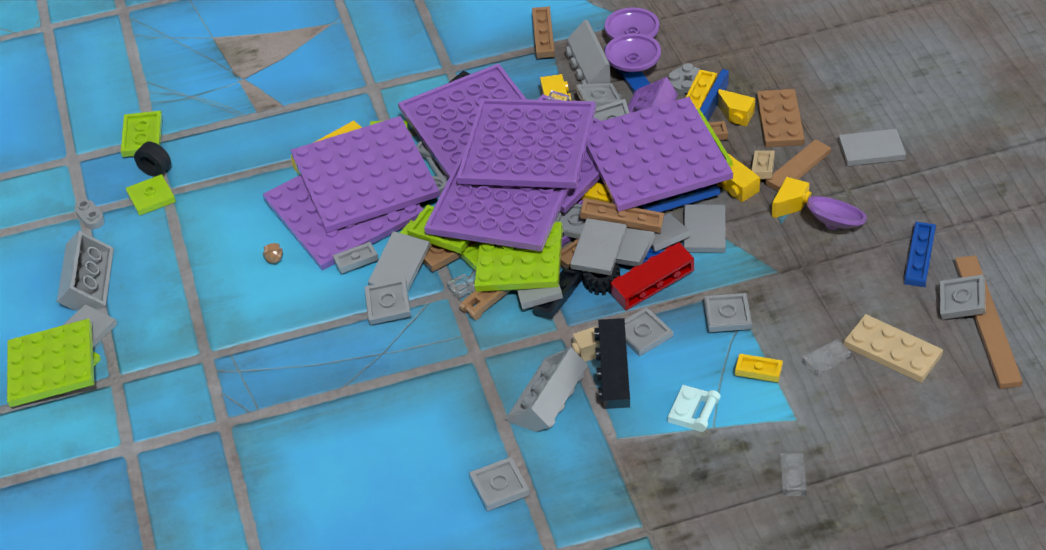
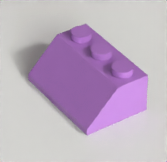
[628,77,678,113]

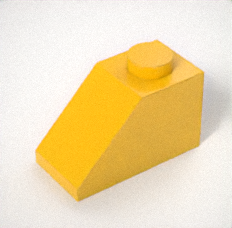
[718,89,755,127]
[772,177,812,218]

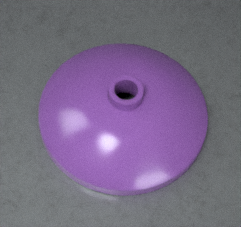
[605,7,659,39]
[605,33,661,72]
[807,196,867,230]

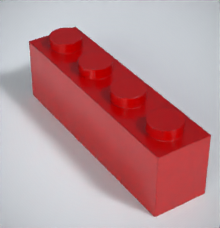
[611,242,694,311]

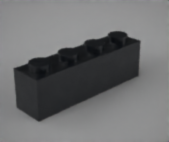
[594,318,630,409]

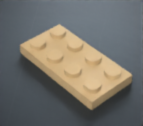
[843,314,943,383]

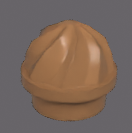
[263,243,283,264]

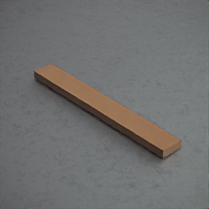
[955,256,1023,389]

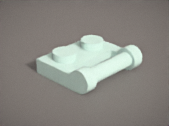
[668,385,721,432]

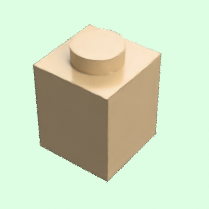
[571,326,600,362]

